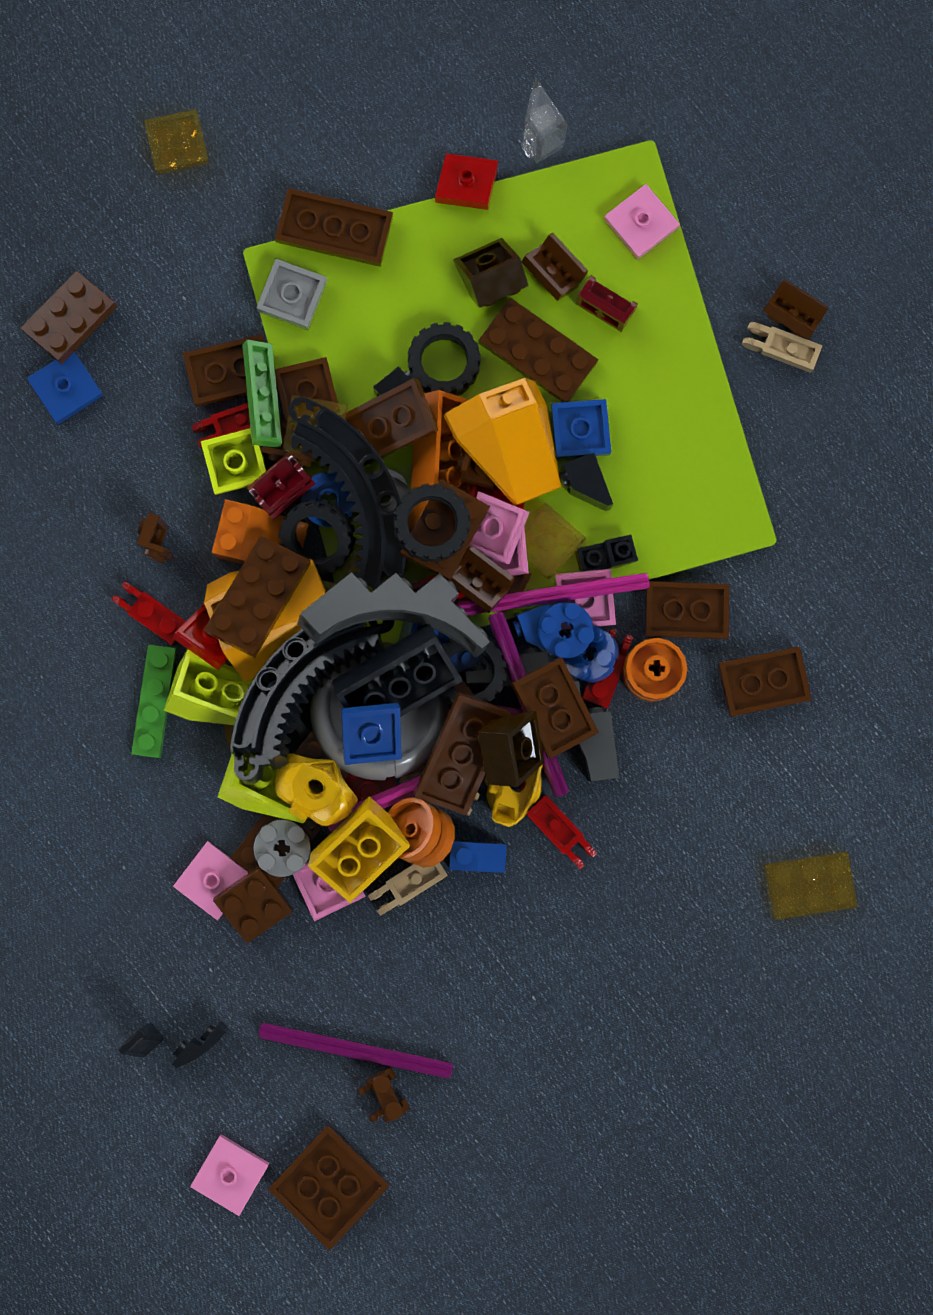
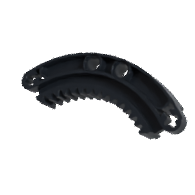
[288,397,406,591]
[230,620,395,785]

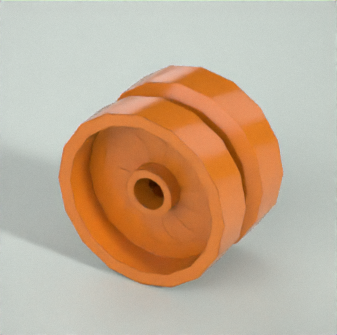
[622,638,688,702]
[388,797,455,868]

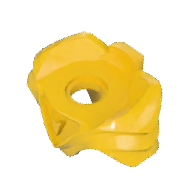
[275,753,358,826]
[485,766,542,827]

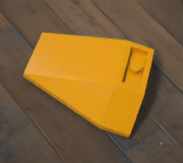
[443,378,561,506]
[204,559,326,683]

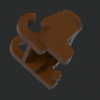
[357,1066,410,1122]

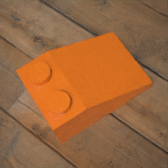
[212,499,309,564]

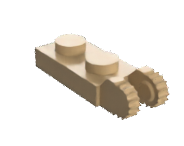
[742,322,823,373]
[368,862,448,916]

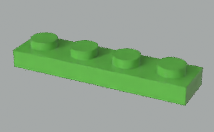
[242,340,282,448]
[131,645,178,758]

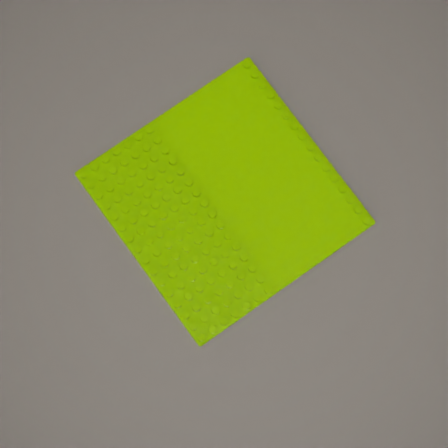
[243,140,776,644]

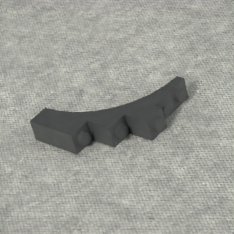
[297,572,490,658]
[465,648,619,782]

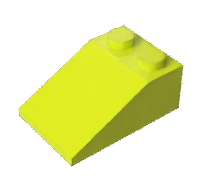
[164,649,254,725]
[217,754,316,823]

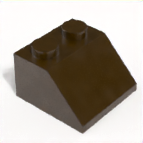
[453,238,529,308]
[478,710,545,787]

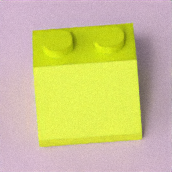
[201,428,267,495]

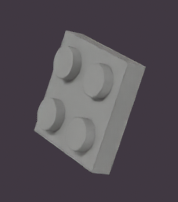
[256,259,327,330]

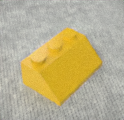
[308,796,410,903]

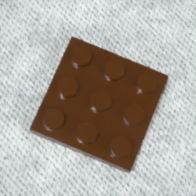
[268,1123,390,1251]

